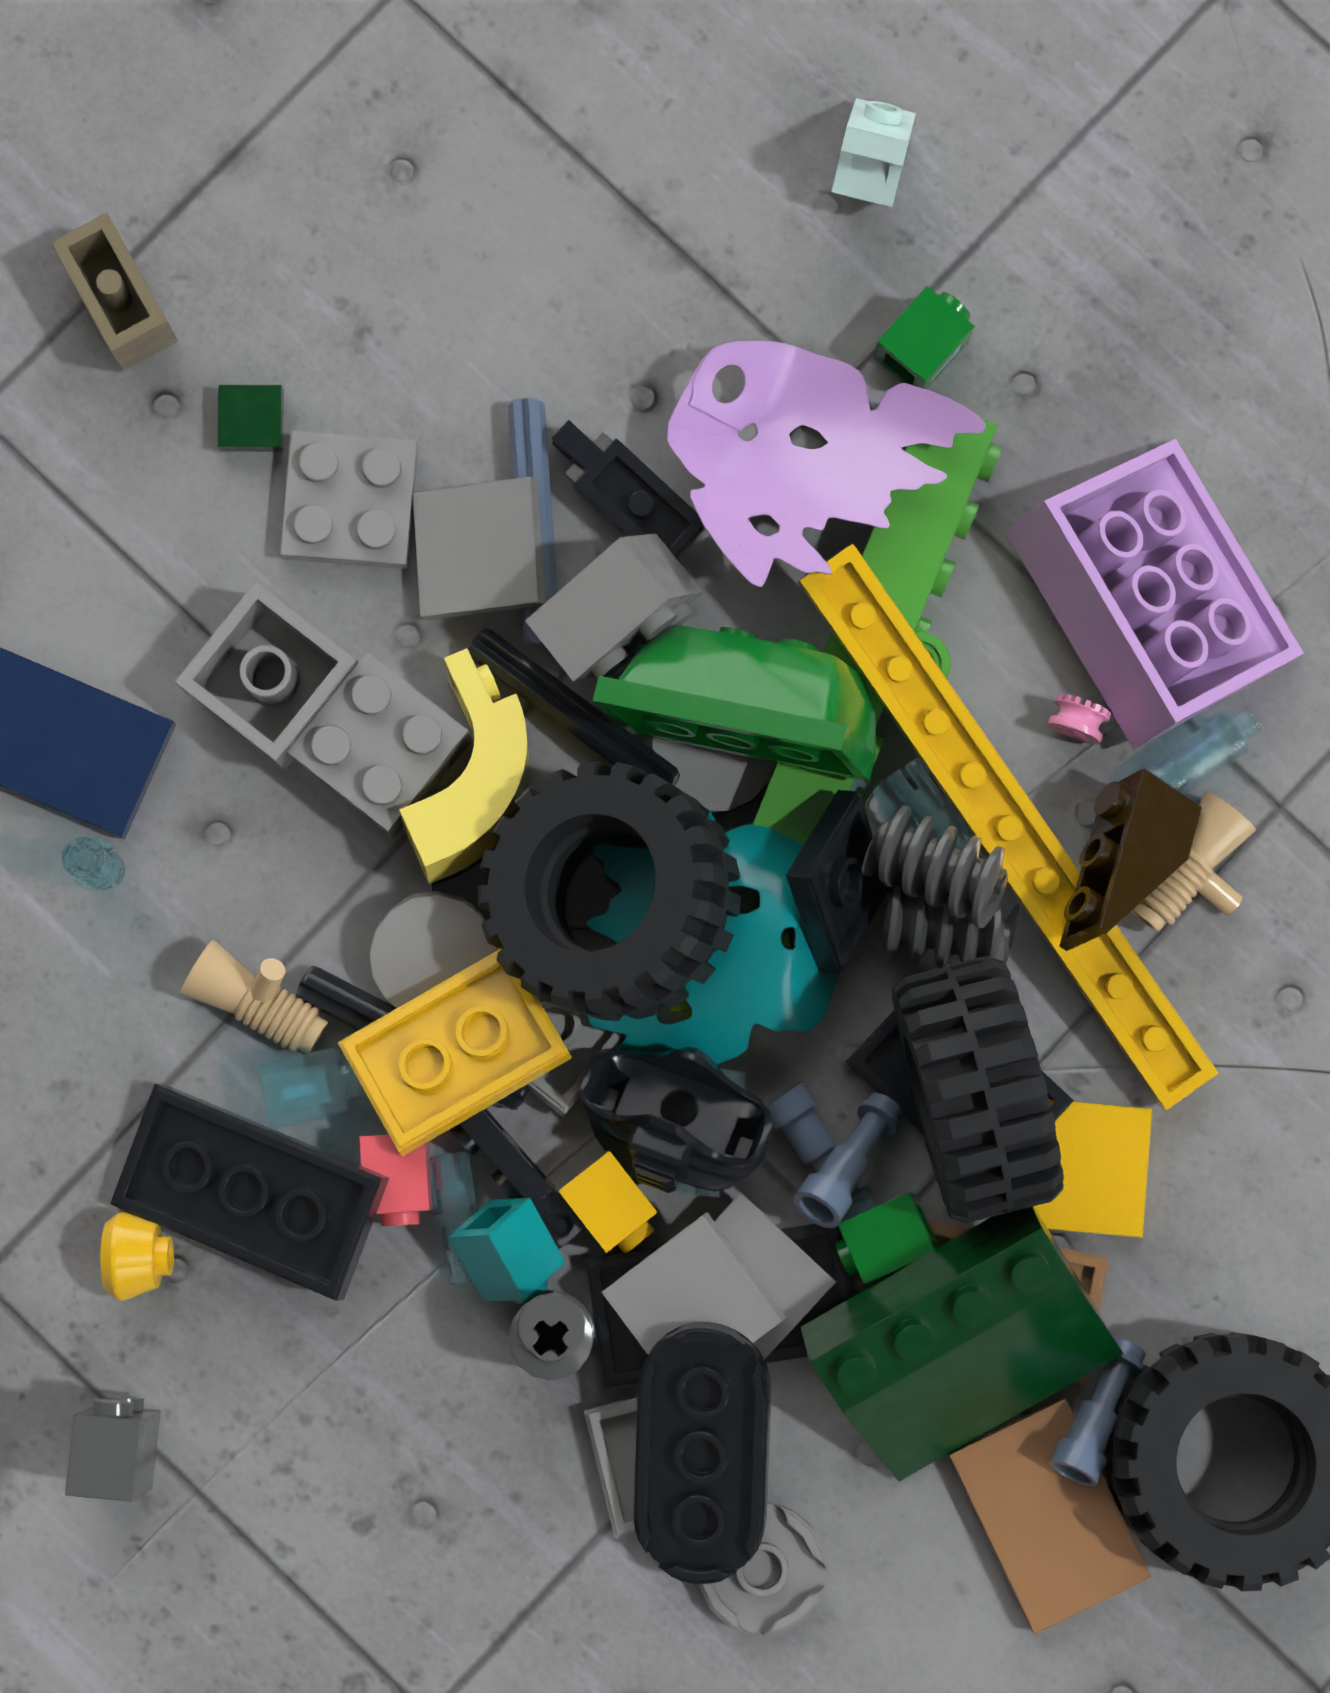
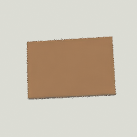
[948,1397,1152,1634]

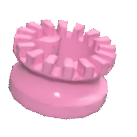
[1047,693,1111,744]

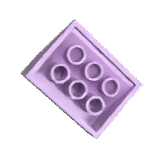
[1005,439,1304,750]

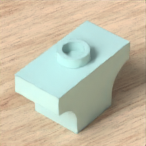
[831,98,916,207]

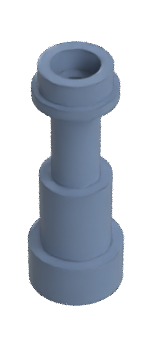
[765,1081,875,1222]
[794,1093,903,1228]
[1048,1337,1146,1487]

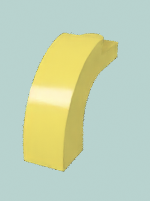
[399,648,529,885]

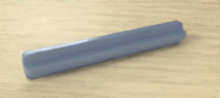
[508,398,557,646]

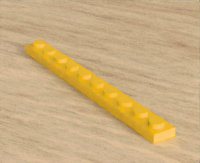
[798,544,1219,1110]

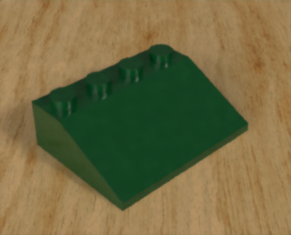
[801,1206,1124,1482]

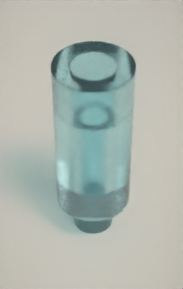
[1138,710,1261,795]

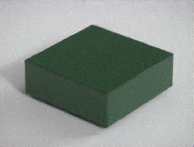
[218,385,284,452]

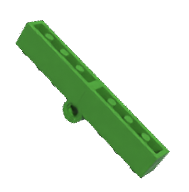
[753,417,1002,845]

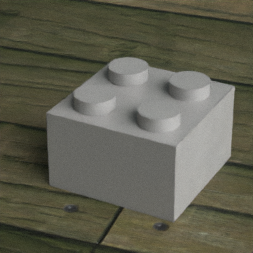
[525,534,703,682]
[175,581,358,770]
[287,651,472,839]

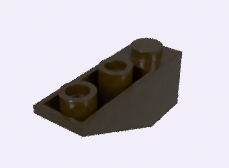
[1059,768,1202,951]

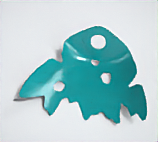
[586,807,839,1064]

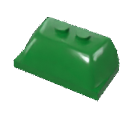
[592,625,876,781]

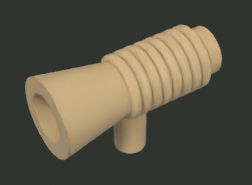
[1131,791,1256,932]
[180,939,328,1055]

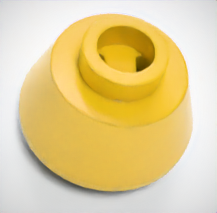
[100,1212,174,1301]

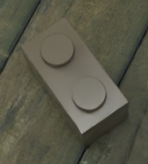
[51,213,178,371]

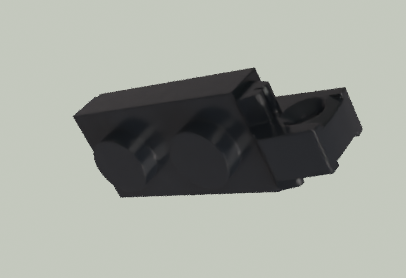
[551,420,706,560]
[449,1108,585,1249]

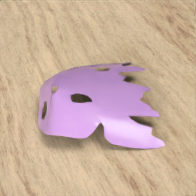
[667,341,986,587]

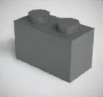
[65,1395,160,1502]

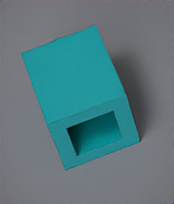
[448,1198,565,1304]

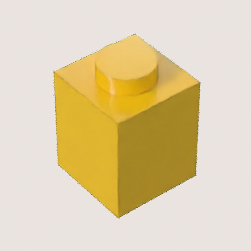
[559,1151,658,1254]

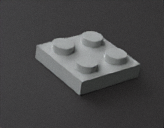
[280,431,418,569]

